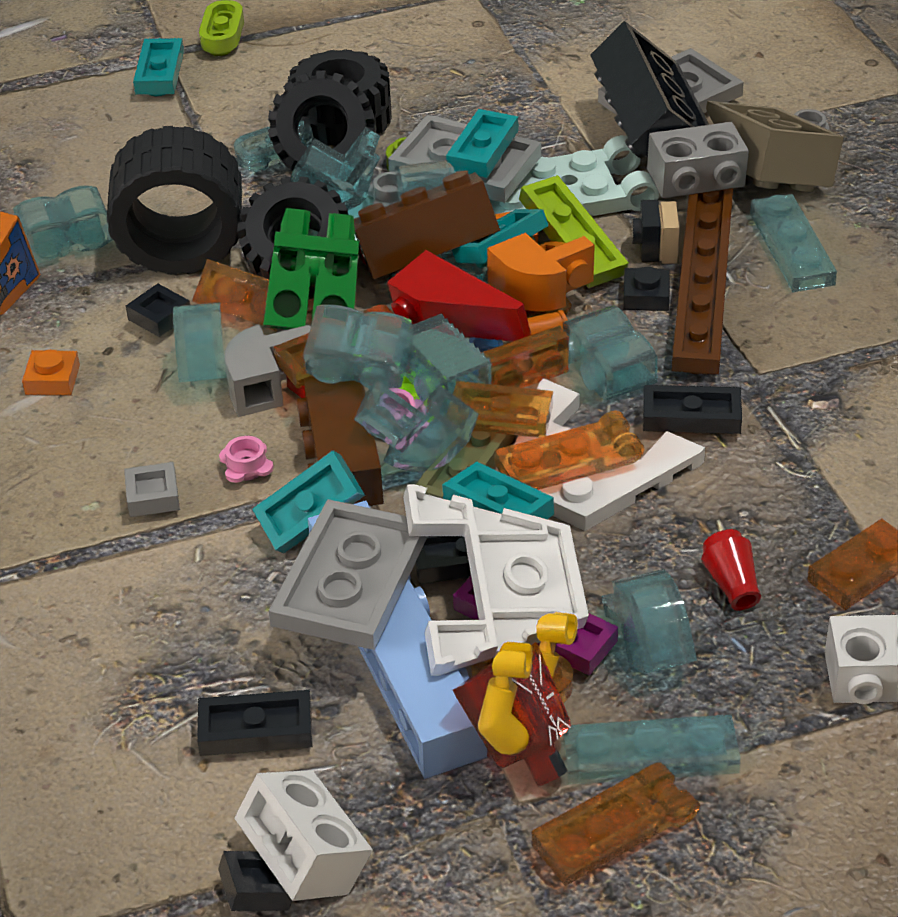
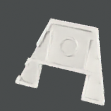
[503,378,705,531]
[403,484,589,676]

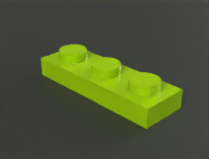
[519,175,629,288]

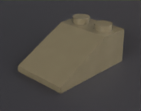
[706,101,844,192]

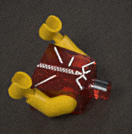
[453,612,578,786]

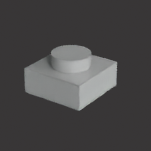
[124,462,180,517]

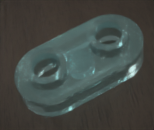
[234,121,314,172]

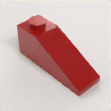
[387,250,532,343]

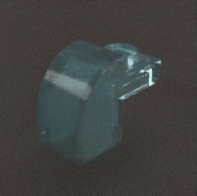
[290,127,380,210]
[173,302,227,382]
[354,380,479,472]
[601,569,697,674]

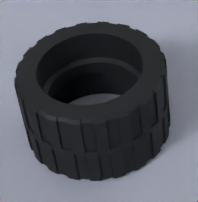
[107,125,242,275]

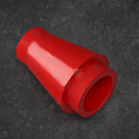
[701,529,761,611]

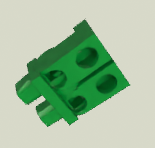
[263,208,359,337]

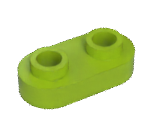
[199,0,244,56]

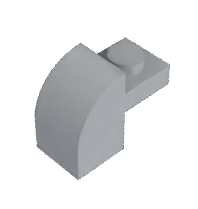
[224,325,317,417]

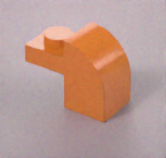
[487,233,595,311]

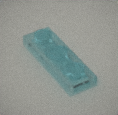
[750,194,837,292]
[563,714,741,785]

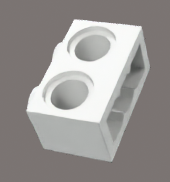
[825,615,898,704]
[234,770,373,901]

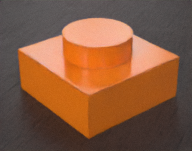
[22,349,80,395]

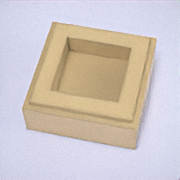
[659,201,679,264]

